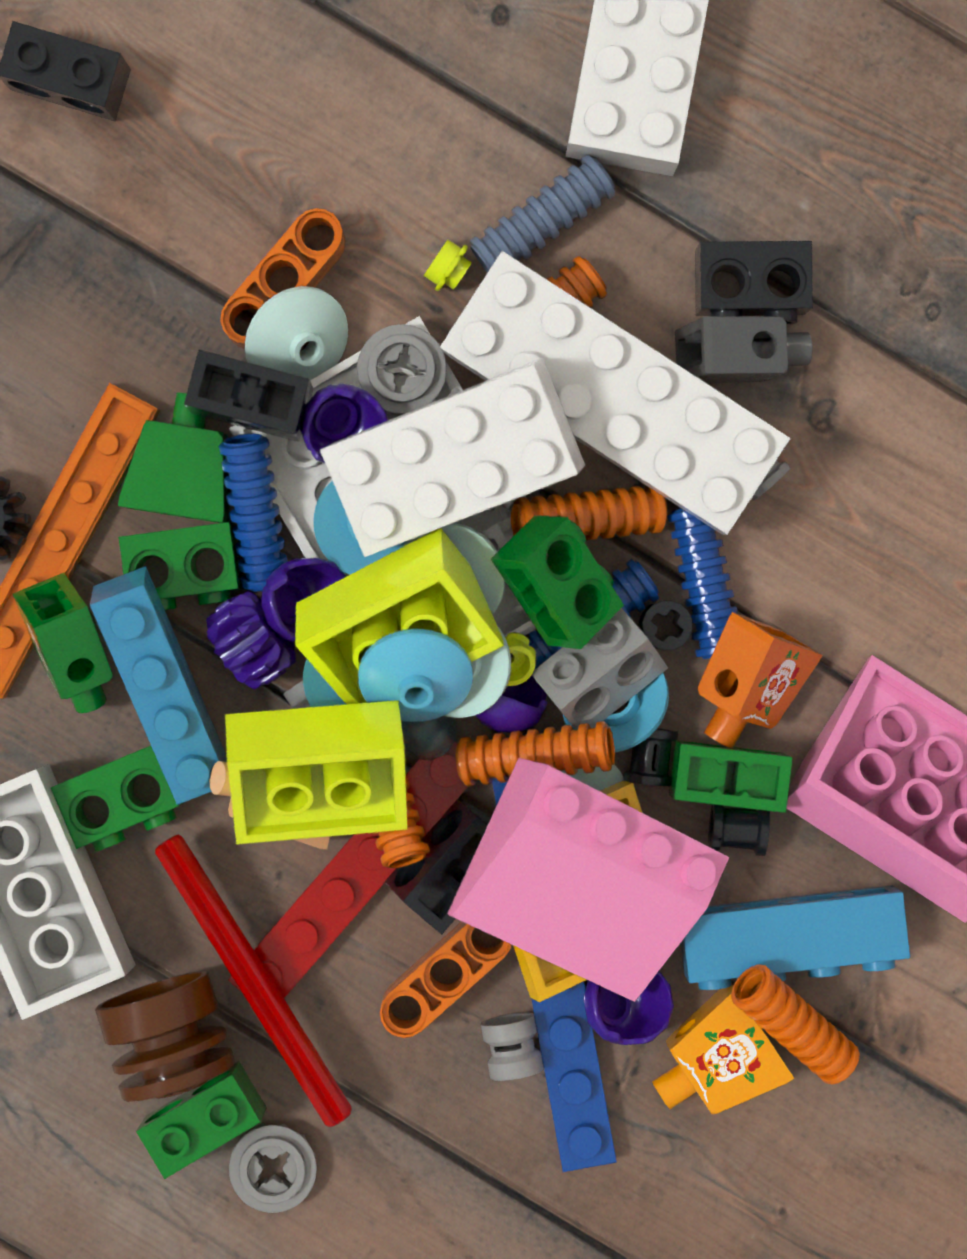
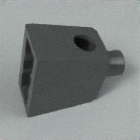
[675,316,813,384]

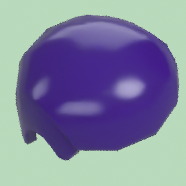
[299,383,388,463]
[261,558,347,641]
[475,675,547,733]
[583,971,674,1045]

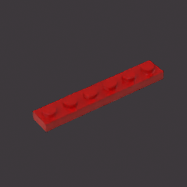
[228,730,467,998]

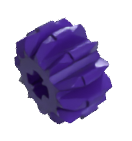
[206,591,296,689]

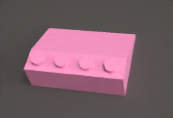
[787,655,967,923]
[448,758,729,1002]

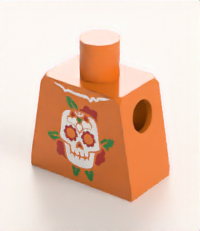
[698,612,823,748]

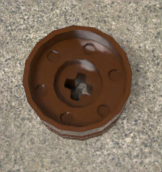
[95,971,235,1102]

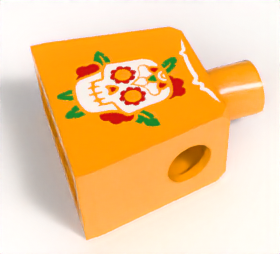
[652,983,794,1114]

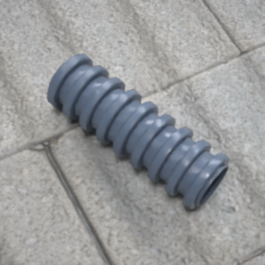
[470,155,615,273]

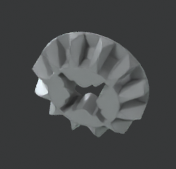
[357,324,446,414]
[229,1124,317,1213]

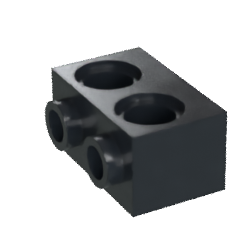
[0,21,131,121]
[695,241,813,325]
[385,800,488,935]

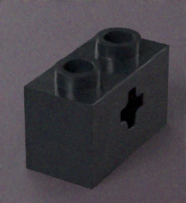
[184,350,313,442]

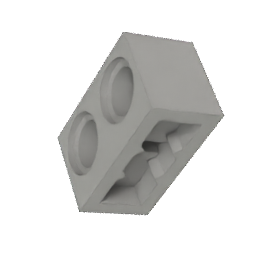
[532,608,668,730]

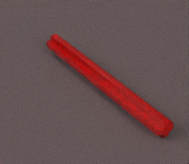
[155,834,352,1127]

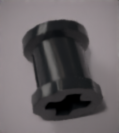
[639,601,692,650]
[623,728,678,786]
[708,804,770,856]

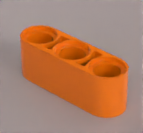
[220,208,346,349]
[380,921,512,1038]

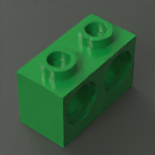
[491,516,624,650]
[118,522,244,610]
[668,740,793,813]
[50,745,185,852]
[136,1061,267,1179]

